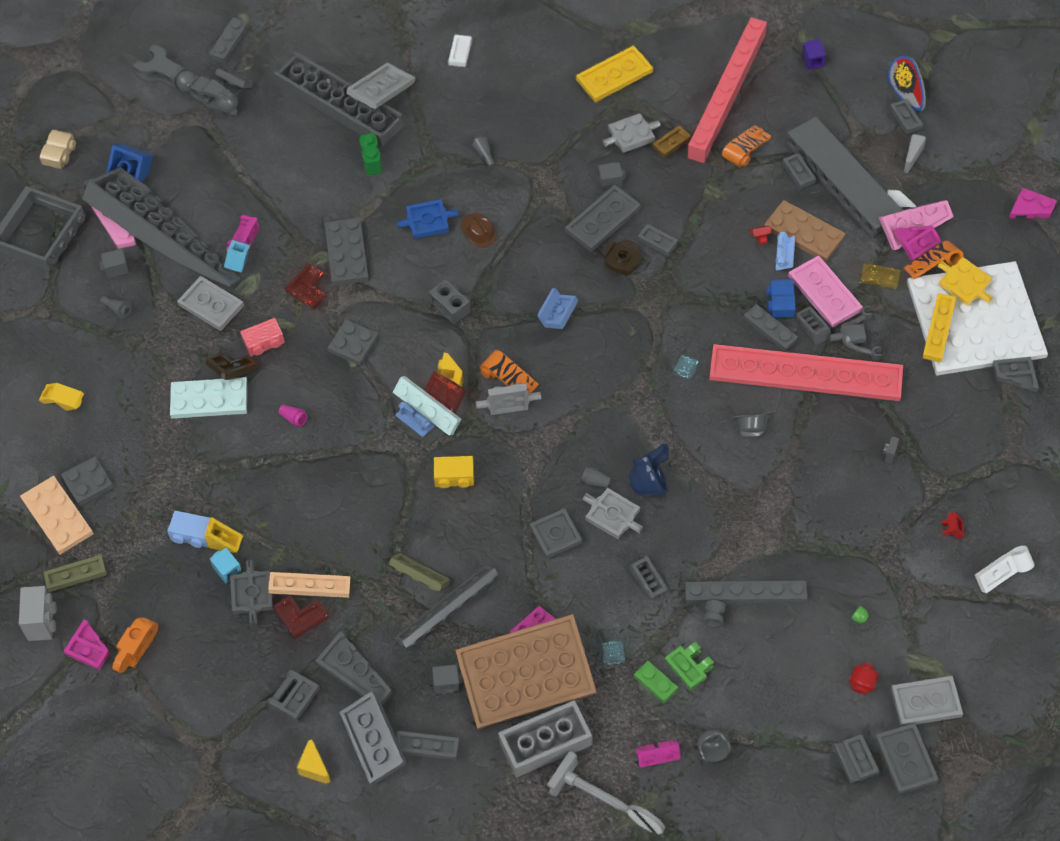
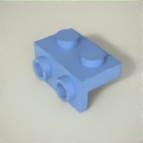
[537,288,578,329]

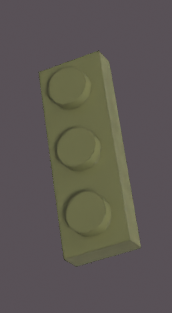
[389,553,450,591]
[43,555,107,592]

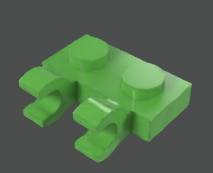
[665,642,714,690]

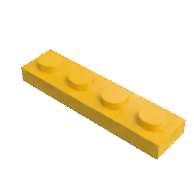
[923,293,956,362]

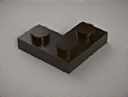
[206,353,258,380]

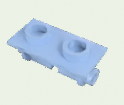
[775,232,795,271]

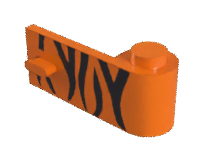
[722,125,771,168]
[904,241,964,280]
[480,350,539,393]

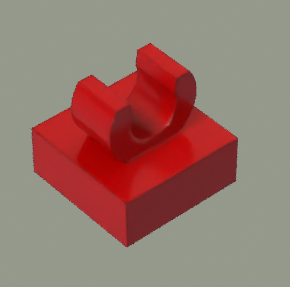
[749,225,772,245]
[941,512,965,539]

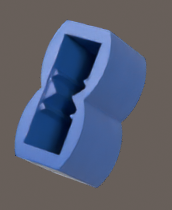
[766,279,795,318]

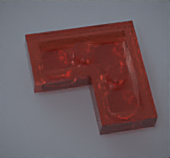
[285,263,326,309]
[273,596,329,639]

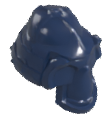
[629,444,669,496]

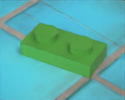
[634,661,678,704]

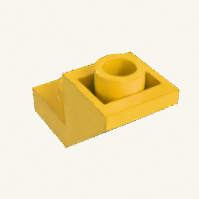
[438,353,464,397]
[39,383,84,411]

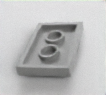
[177,276,244,331]
[891,676,963,727]

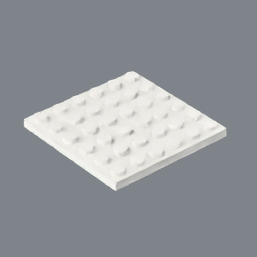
[907,261,1048,376]

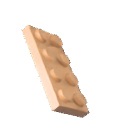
[20,476,93,555]

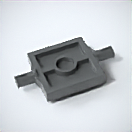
[230,560,273,625]

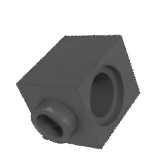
[432,665,463,694]

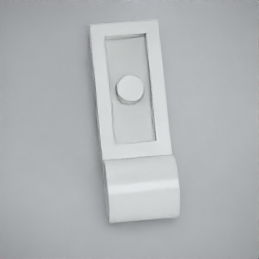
[975,546,1035,593]

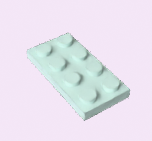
[170,377,247,419]

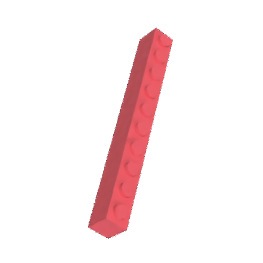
[688,17,767,163]

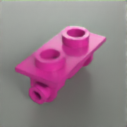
[636,739,680,768]

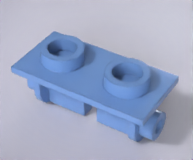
[395,402,436,438]

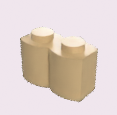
[40,130,76,169]

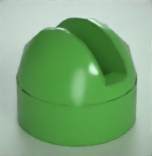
[851,605,869,623]

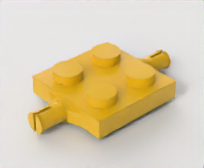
[938,257,993,306]

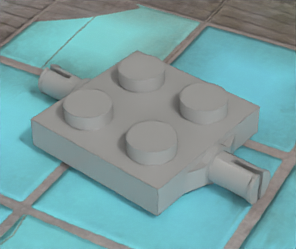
[603,113,660,153]
[476,384,541,415]
[583,488,643,540]

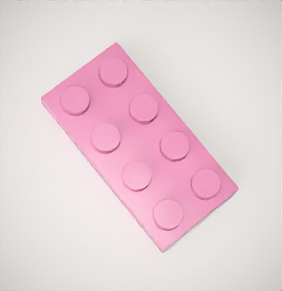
[788,256,863,328]

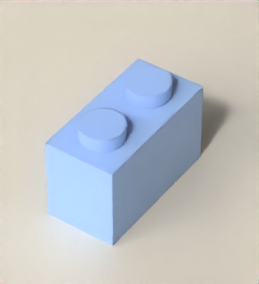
[167,511,210,548]

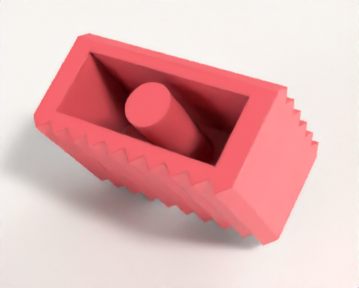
[240,318,285,357]

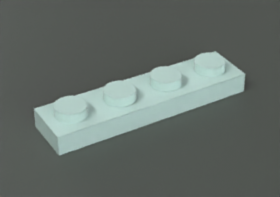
[393,376,461,436]

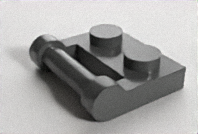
[266,670,320,721]

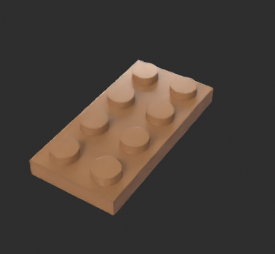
[764,200,846,262]

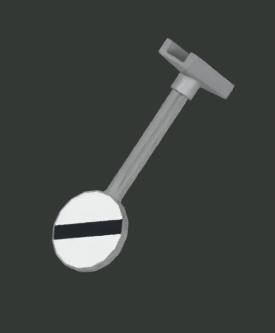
[547,751,665,834]

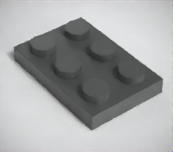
[875,723,939,795]

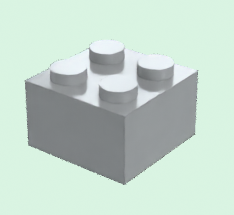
[19,586,57,641]

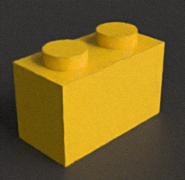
[434,456,474,488]

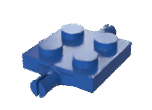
[397,199,458,239]

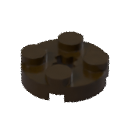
[605,239,642,275]

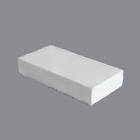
[449,35,472,67]

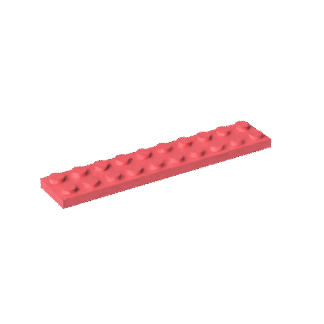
[709,344,903,401]

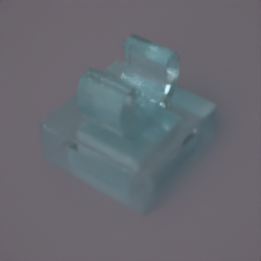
[602,641,625,665]

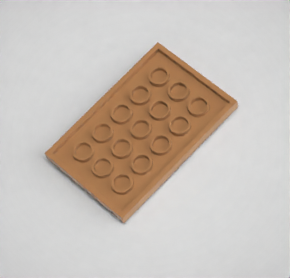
[455,614,597,730]

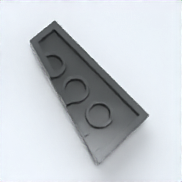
[315,631,392,705]

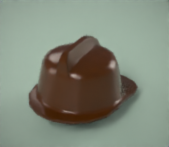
[461,213,497,248]

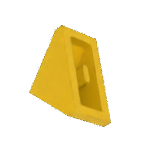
[204,517,243,553]
[297,739,330,784]

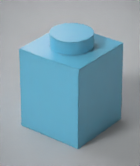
[224,240,250,273]
[210,548,242,584]

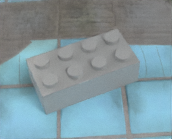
[498,700,592,778]

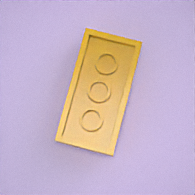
[576,45,653,102]

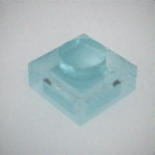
[674,355,699,379]

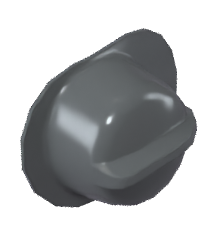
[732,411,778,437]

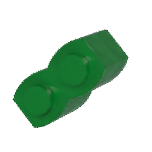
[359,133,382,176]

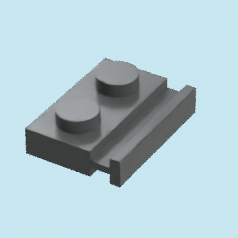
[833,734,879,784]

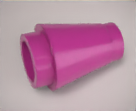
[279,404,308,427]

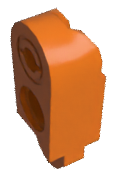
[112,617,158,673]

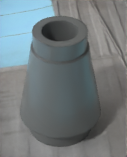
[581,466,611,488]

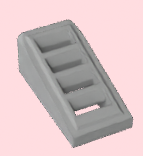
[904,134,926,173]

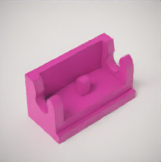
[226,215,260,251]

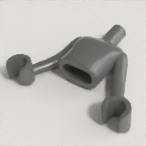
[829,306,883,361]

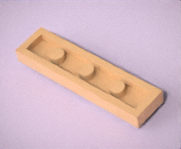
[269,572,350,598]

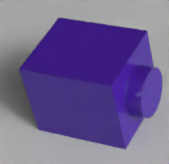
[802,39,826,70]

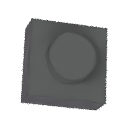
[883,437,899,464]

